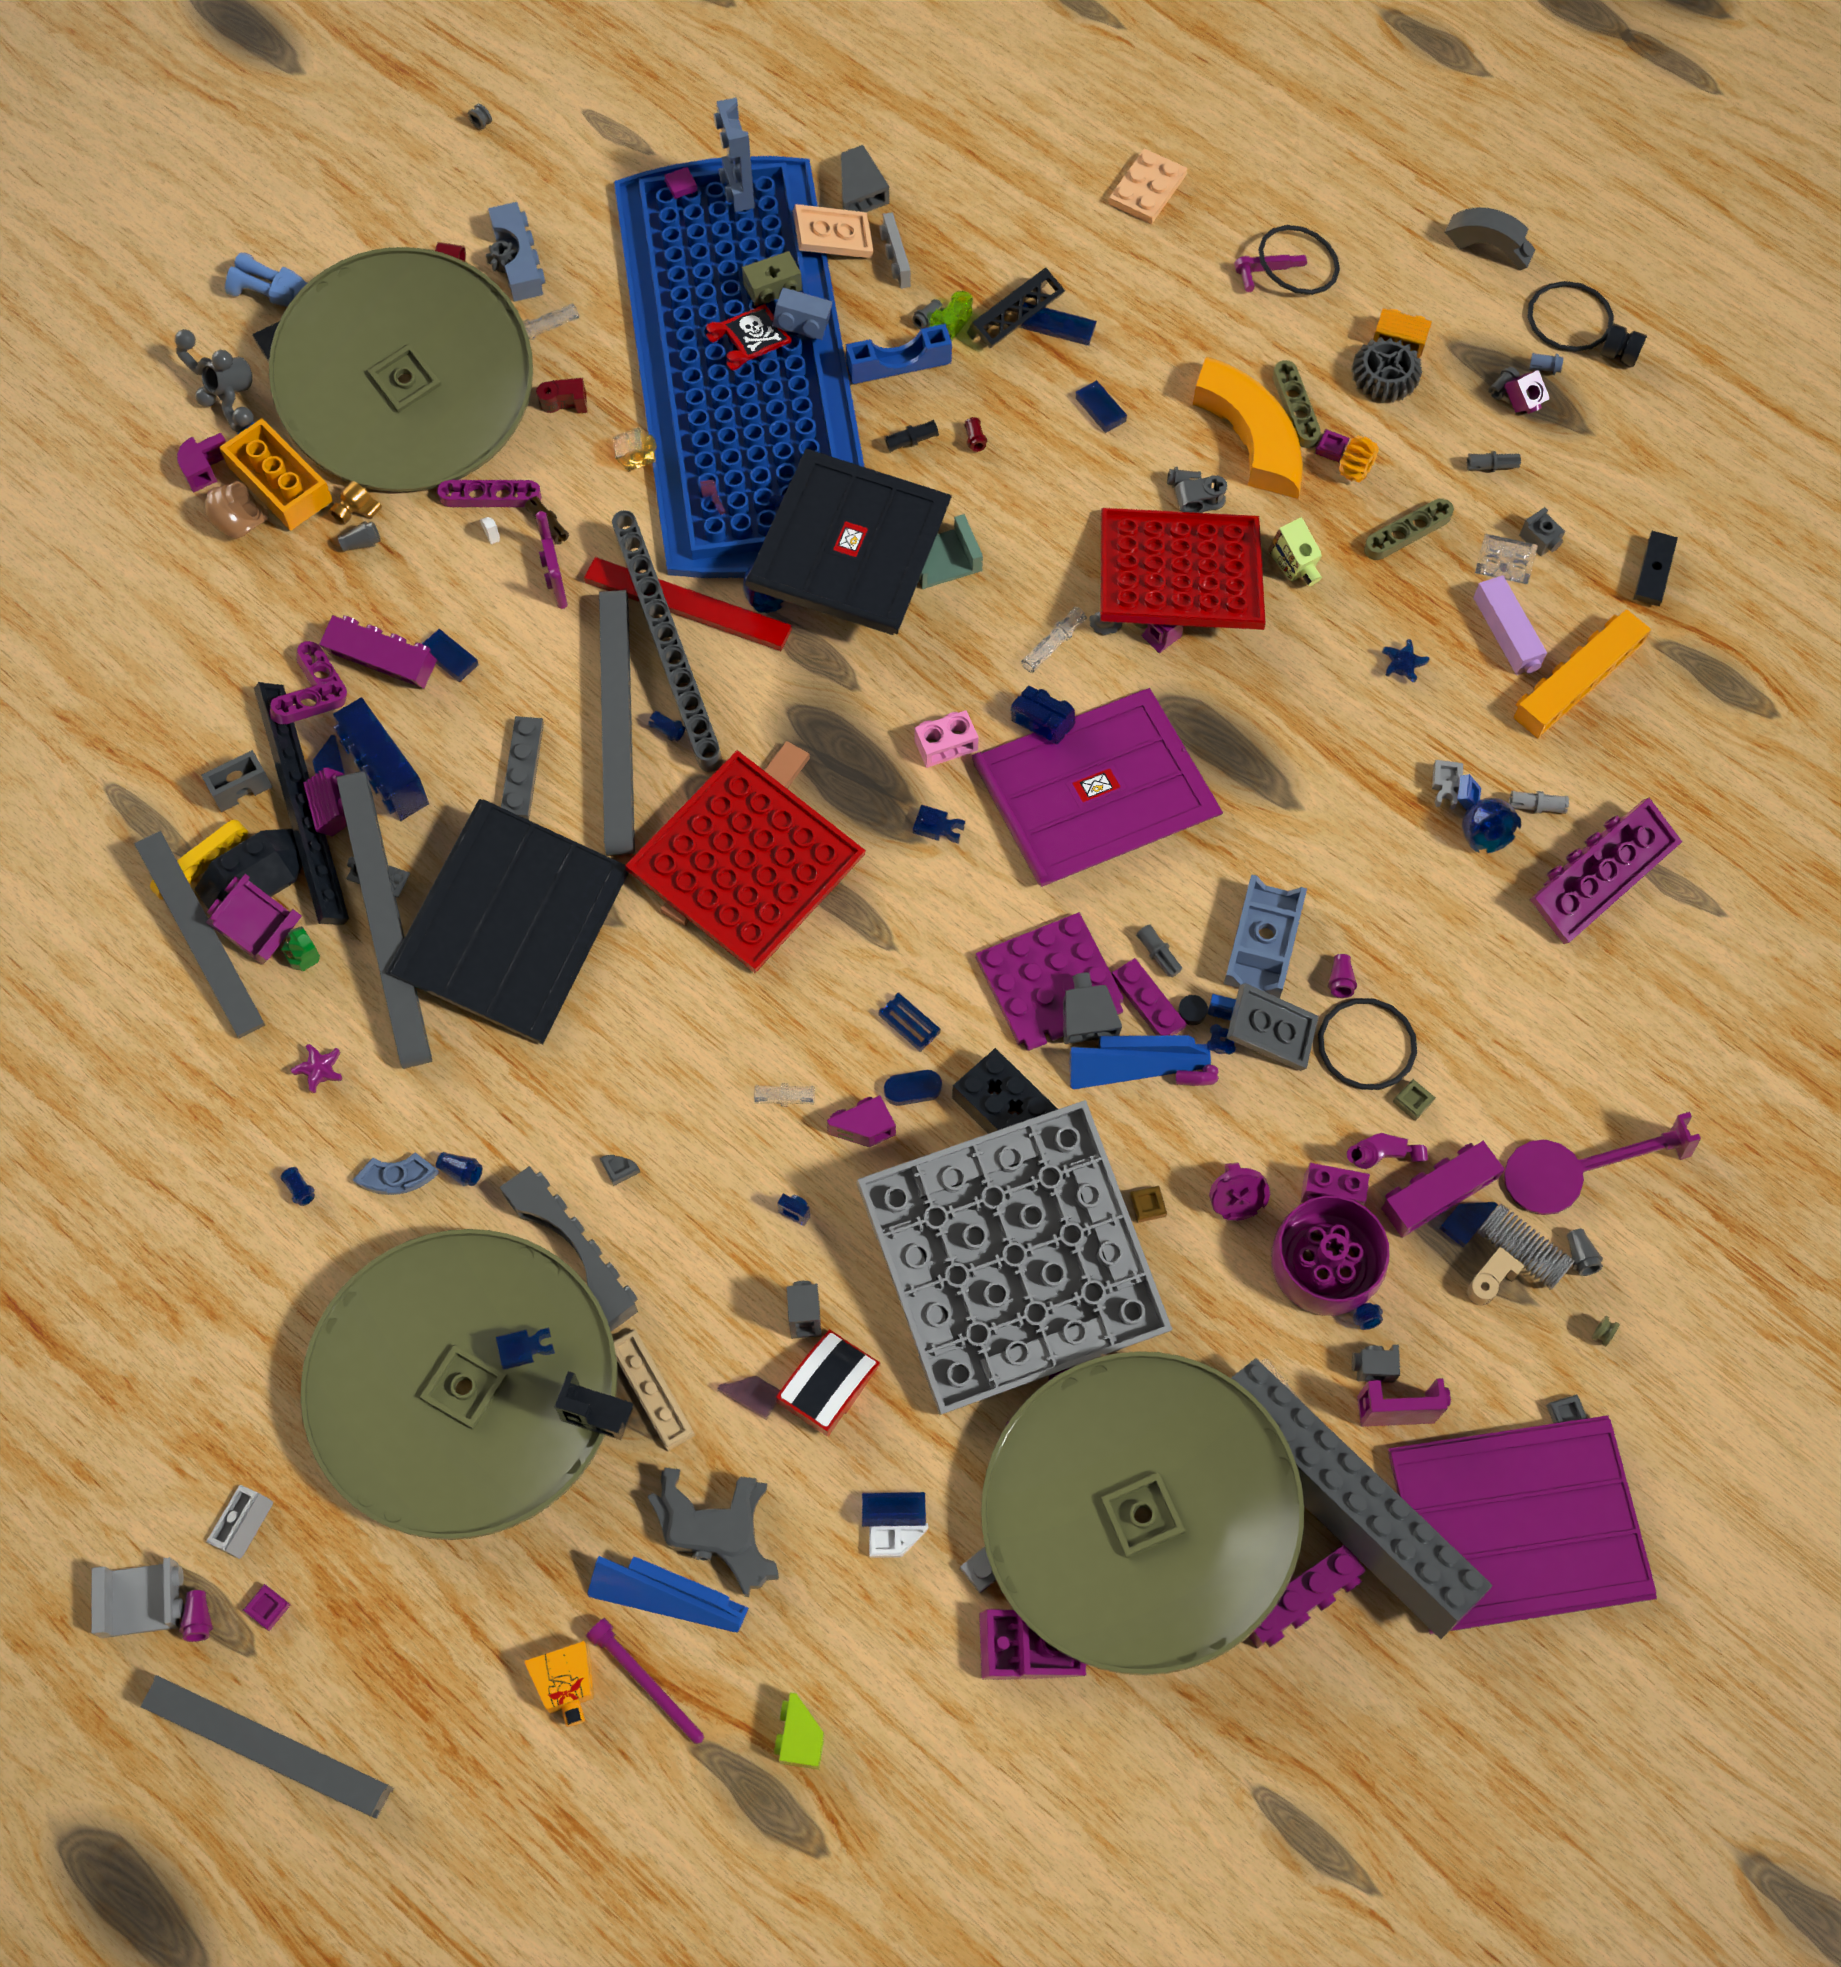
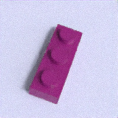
[1112,958,1186,1036]

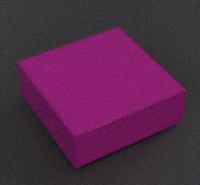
[664,167,697,199]
[1315,429,1350,463]
[243,1584,291,1631]

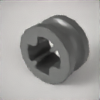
[468,103,492,130]

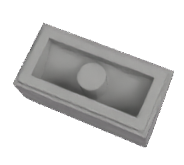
[207,1485,273,1559]

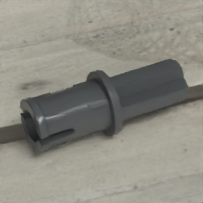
[1467,451,1521,472]
[1136,924,1182,977]

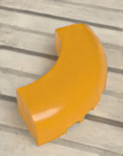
[1192,356,1303,499]

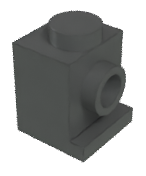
[1519,507,1565,556]
[1352,1345,1400,1383]

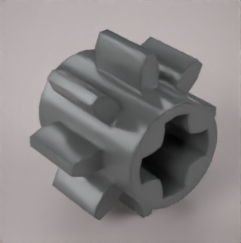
[486,241,518,273]

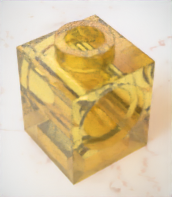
[613,426,657,472]

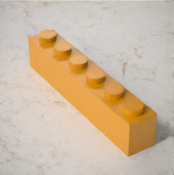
[1513,609,1651,739]

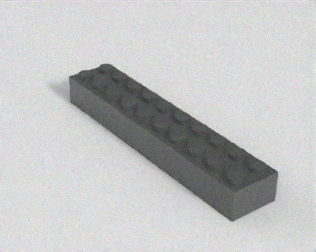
[1231,1358,1493,1639]

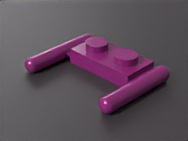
[536,511,568,609]

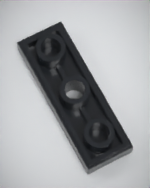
[1633,531,1678,607]

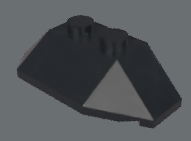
[194,829,302,909]

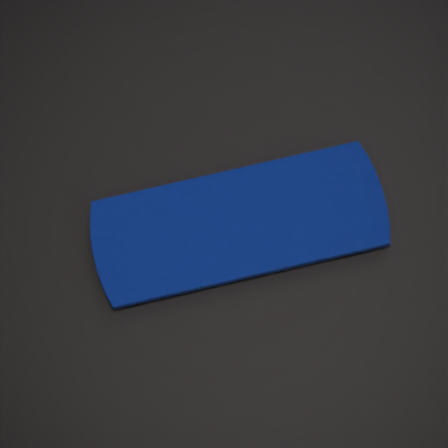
[614,156,864,578]

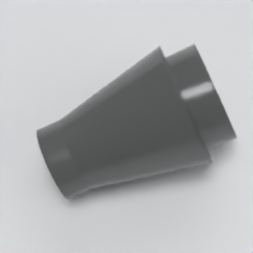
[338,521,381,552]
[1567,1229,1603,1276]

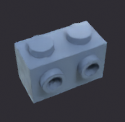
[772,288,832,340]

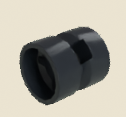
[1600,323,1647,367]

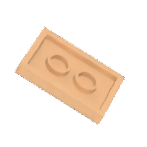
[1108,148,1187,224]
[793,204,874,258]

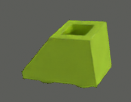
[774,1692,825,1770]

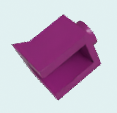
[1141,624,1184,653]

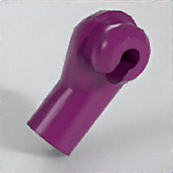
[1176,1065,1219,1086]

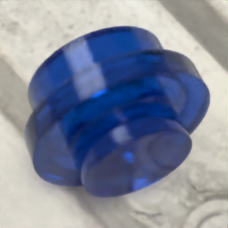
[1353,1303,1383,1330]

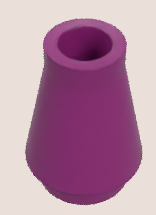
[1328,954,1357,998]
[179,1590,213,1642]

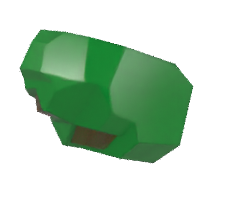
[281,926,320,971]

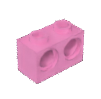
[915,710,978,768]

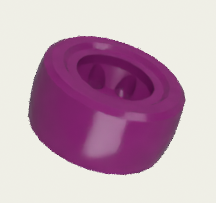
[1271,1196,1389,1316]

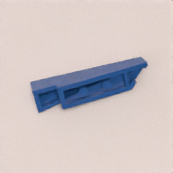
[1069,1035,1211,1089]
[588,1556,749,1633]

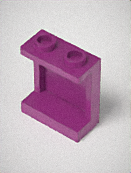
[206,874,302,965]
[1357,1378,1451,1427]

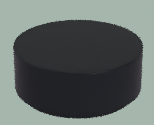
[1178,995,1208,1025]

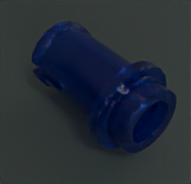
[648,711,685,741]
[280,1167,315,1206]

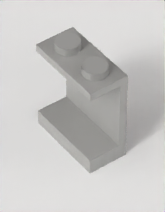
[92,1557,184,1639]

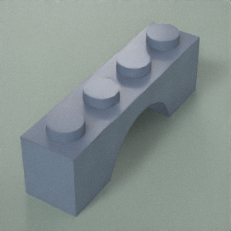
[488,202,546,302]

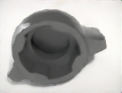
[1089,612,1123,635]

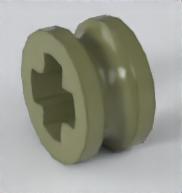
[1592,1316,1620,1347]

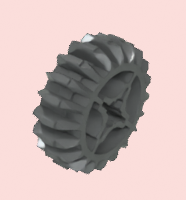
[1352,337,1422,403]

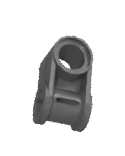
[1175,475,1227,513]

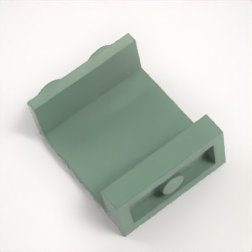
[919,514,983,589]

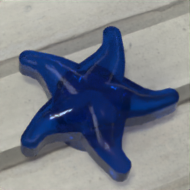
[1382,639,1430,683]

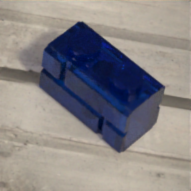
[1011,685,1075,745]

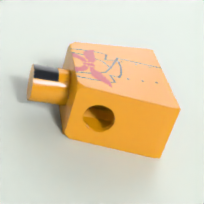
[525,1641,594,1727]

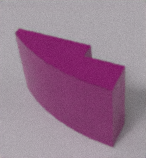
[979,1609,1086,1680]

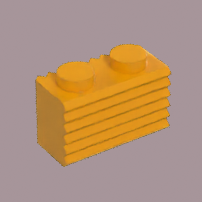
[1373,308,1432,358]

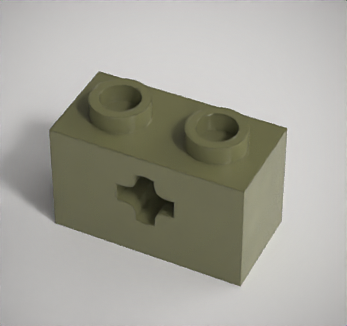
[742,251,802,306]

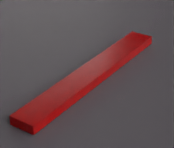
[584,557,792,651]

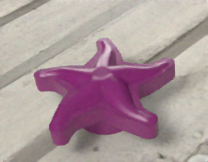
[291,1044,343,1093]

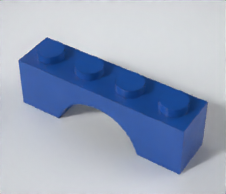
[846,324,952,384]

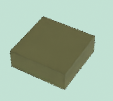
[1393,1079,1436,1121]

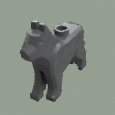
[647,1468,779,1597]

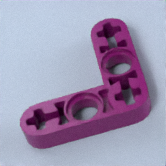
[270,641,347,724]

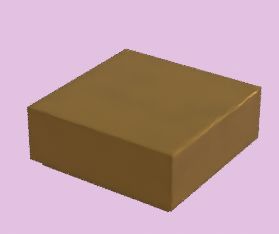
[1130,1186,1167,1223]

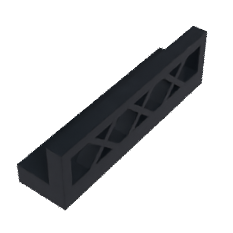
[966,267,1065,349]

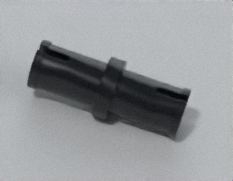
[884,420,939,452]

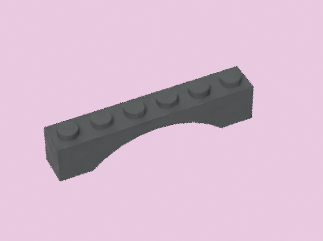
[500,1166,638,1332]

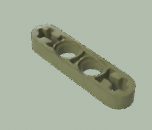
[1273,360,1321,448]
[1364,499,1454,560]

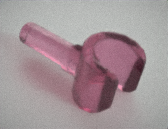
[700,480,726,515]

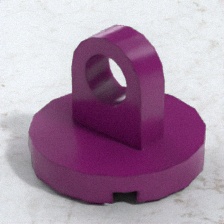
[1209,1162,1271,1221]

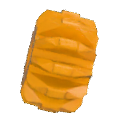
[1339,435,1379,483]

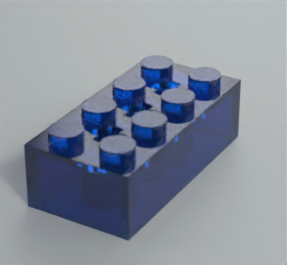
[333,697,429,821]

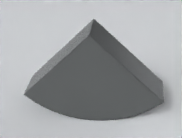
[600,1155,641,1186]

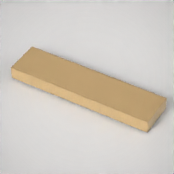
[614,1329,695,1451]

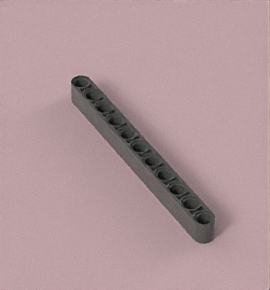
[612,510,723,772]
[599,590,635,856]
[337,770,432,1069]

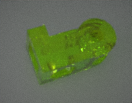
[930,291,973,342]

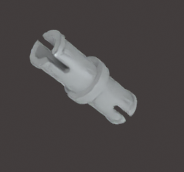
[1509,791,1569,814]

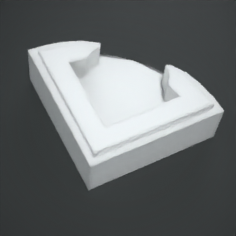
[480,517,500,544]

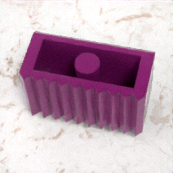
[304,768,347,837]

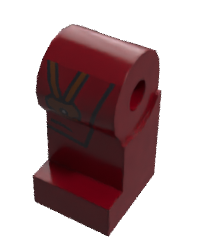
[536,377,588,414]

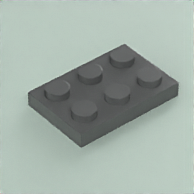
[1227,983,1319,1071]

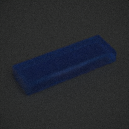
[1019,302,1097,346]

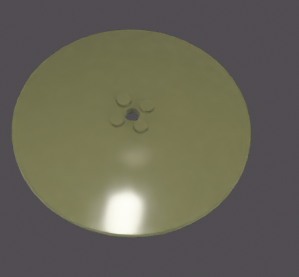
[269,247,533,492]
[301,1229,618,1540]
[981,1351,1304,1675]

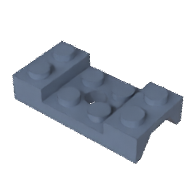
[713,98,754,212]
[1224,874,1307,998]

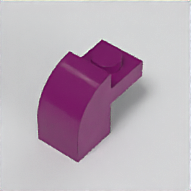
[177,433,226,493]

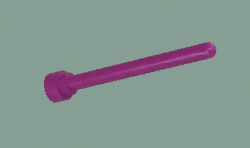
[586,1618,704,1744]

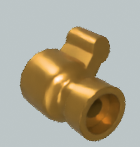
[329,481,382,525]

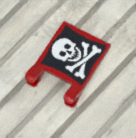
[706,304,791,371]

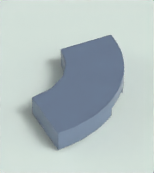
[353,1152,439,1195]

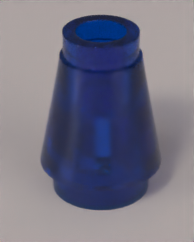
[436,1152,483,1186]

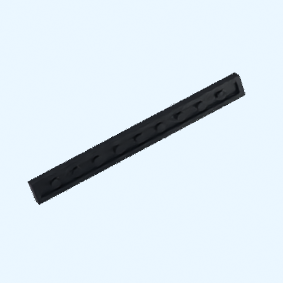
[254,682,349,925]

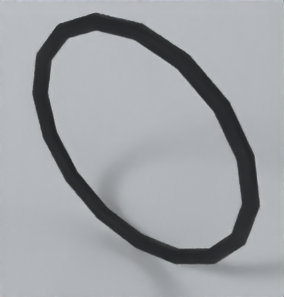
[1258,225,1340,295]
[1527,281,1614,352]
[1318,998,1417,1090]

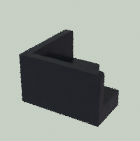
[554,1371,633,1440]

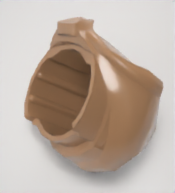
[204,481,269,539]

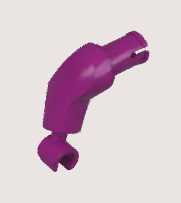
[1347,1133,1428,1169]

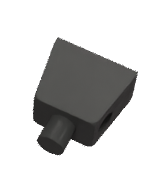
[1063,973,1122,1044]

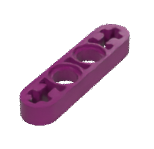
[437,480,542,507]

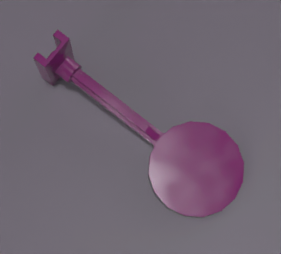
[1504,1112,1701,1215]

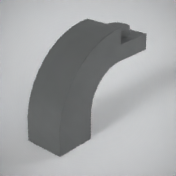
[1445,208,1536,270]

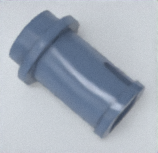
[1529,353,1564,375]

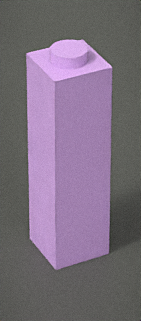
[1473,575,1547,675]

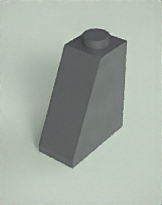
[841,145,889,212]

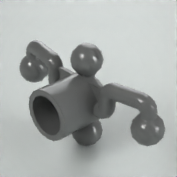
[175,329,254,432]

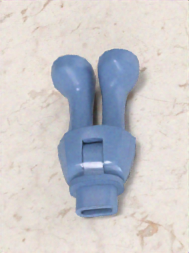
[225,252,308,306]

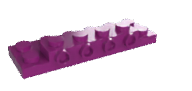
[1530,798,1682,944]

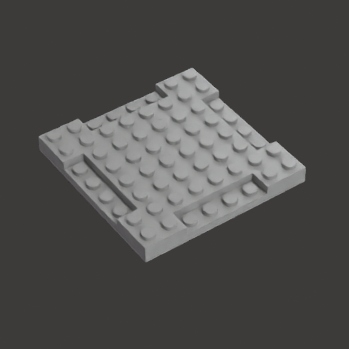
[856,1100,1172,1415]

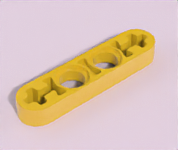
[150,820,248,900]

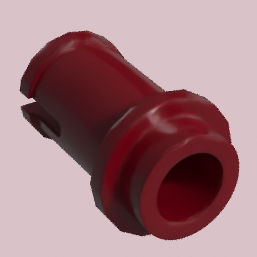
[964,417,987,452]

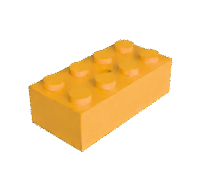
[219,418,333,531]

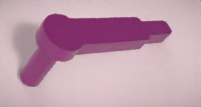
[1234,254,1307,292]

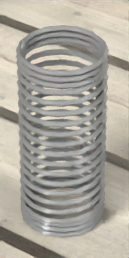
[1478,1203,1575,1290]

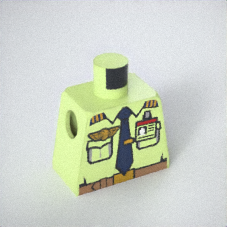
[1267,517,1322,586]

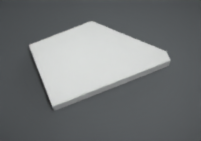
[869,1523,928,1558]

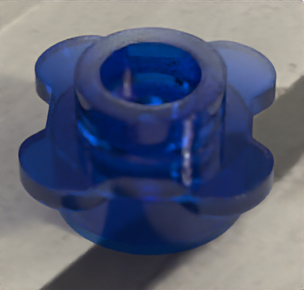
[1207,1024,1236,1055]

